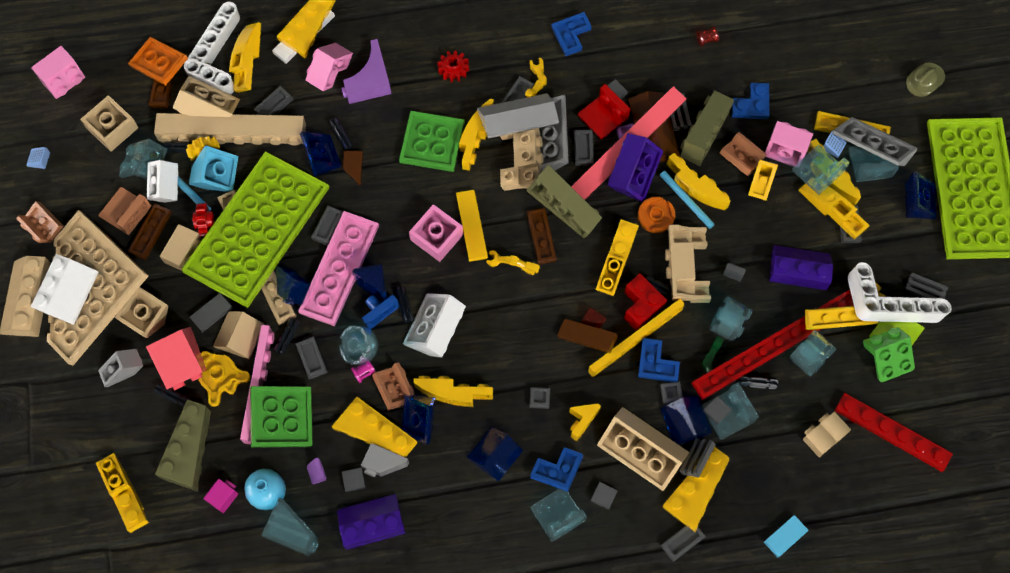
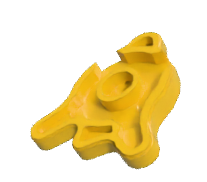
[198,351,251,407]

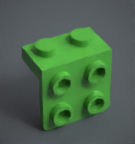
[863,327,915,382]

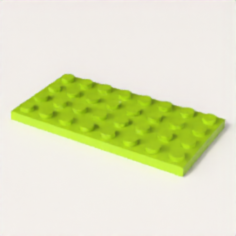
[927,118,1010,259]
[181,151,329,308]

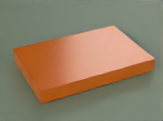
[128,37,188,86]

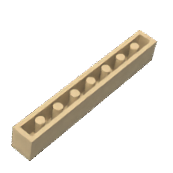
[154,113,306,145]

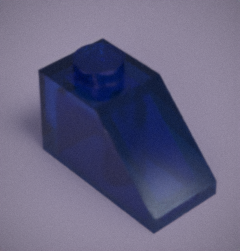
[276,266,311,305]

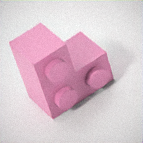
[306,43,353,91]

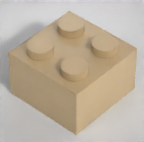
[80,95,139,151]

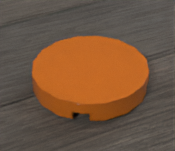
[638,197,675,233]

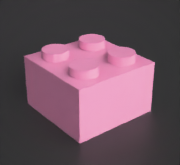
[31,46,85,99]
[765,121,813,168]
[409,204,464,262]

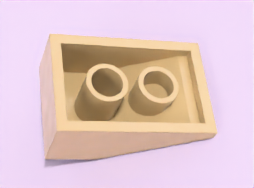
[173,76,240,117]

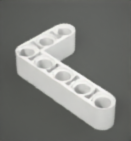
[184,2,240,94]
[848,262,952,323]

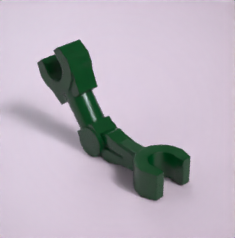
[702,336,724,373]

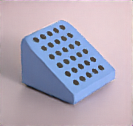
[823,130,847,158]
[27,147,50,169]

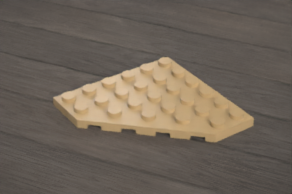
[47,210,149,366]

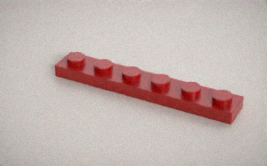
[834,393,953,472]

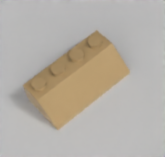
[0,256,51,337]
[597,407,689,491]

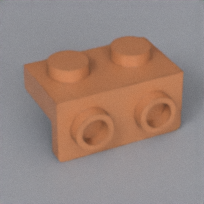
[720,132,766,176]
[16,201,64,243]
[372,362,415,410]

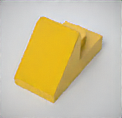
[748,159,778,200]
[569,404,601,441]

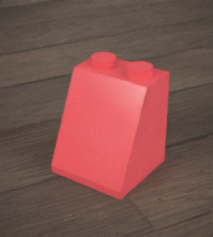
[146,327,207,390]

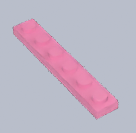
[240,325,274,444]

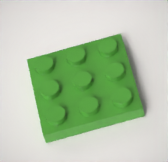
[399,111,465,172]
[250,386,312,447]

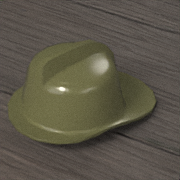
[906,63,945,97]

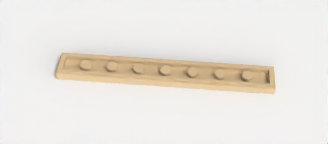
[217,190,296,325]

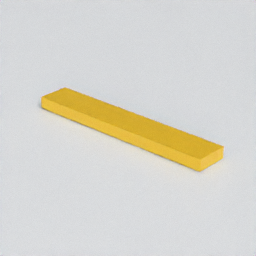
[588,299,684,377]

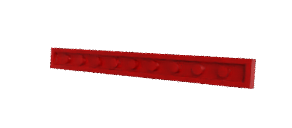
[692,290,854,400]

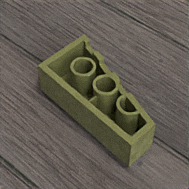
[680,90,734,166]
[526,165,602,238]
[155,400,211,492]

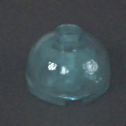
[339,326,378,365]

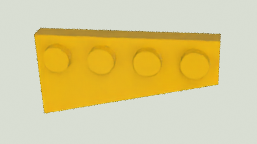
[277,0,336,58]
[332,397,417,458]
[663,447,729,532]

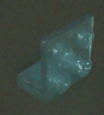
[119,139,167,180]
[792,145,850,195]
[848,146,899,182]
[701,383,759,440]
[530,489,587,542]

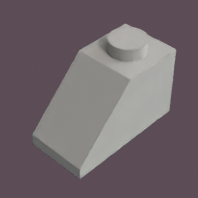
[98,349,143,387]
[361,443,409,477]

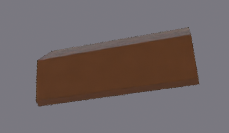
[628,91,680,162]

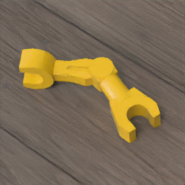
[525,58,547,98]
[486,251,540,275]

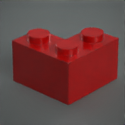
[624,274,667,331]

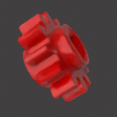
[437,50,469,83]
[193,203,214,237]

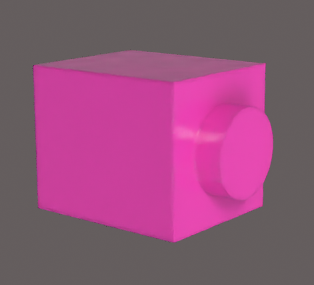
[203,479,238,514]

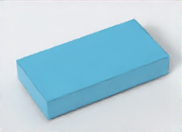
[764,515,809,558]

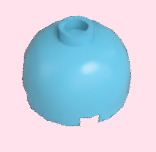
[244,469,286,510]

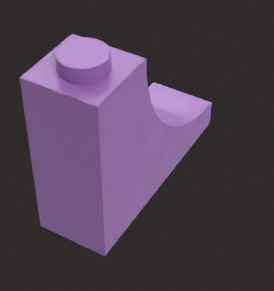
[341,39,391,104]

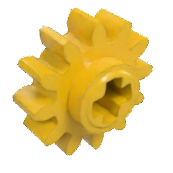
[186,136,220,161]

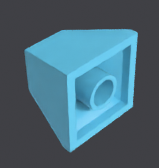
[189,146,238,192]

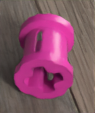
[351,359,376,383]

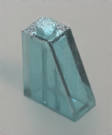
[261,498,318,557]

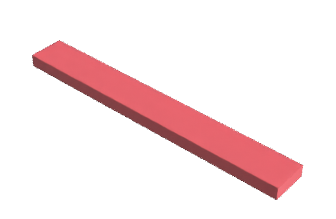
[571,86,686,200]

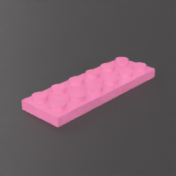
[298,211,379,326]

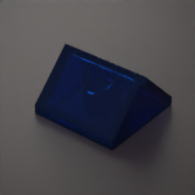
[300,132,341,176]
[905,172,937,219]
[352,264,388,302]
[402,395,436,445]
[661,396,712,445]
[467,427,523,482]

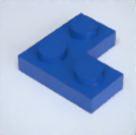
[551,12,591,56]
[732,83,769,119]
[638,338,680,382]
[530,447,583,492]

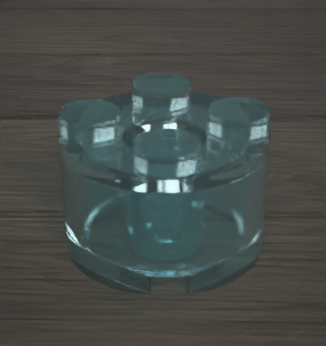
[709,296,753,341]
[789,330,837,377]

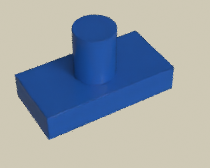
[362,295,400,330]

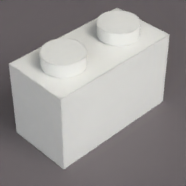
[147,160,178,203]

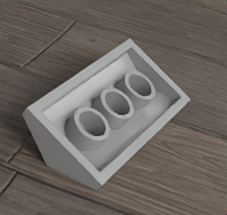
[477,94,559,138]
[539,95,569,171]
[832,117,917,166]

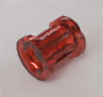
[696,26,719,46]

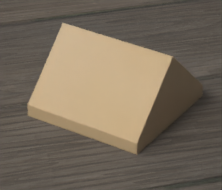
[115,287,169,338]
[213,311,264,359]

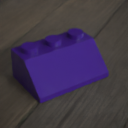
[608,133,663,202]
[769,245,833,290]
[337,494,406,550]

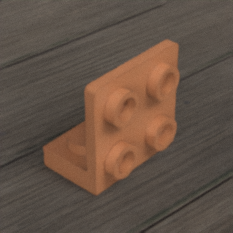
[99,187,151,235]

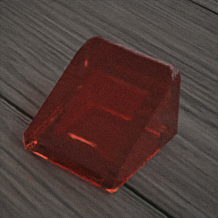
[581,308,606,329]

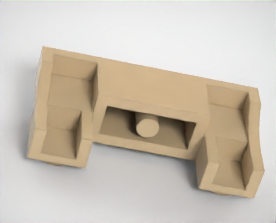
[500,128,543,191]
[665,225,711,303]

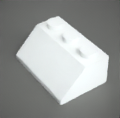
[31,254,99,325]
[403,293,466,357]

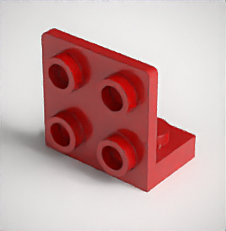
[578,84,630,140]

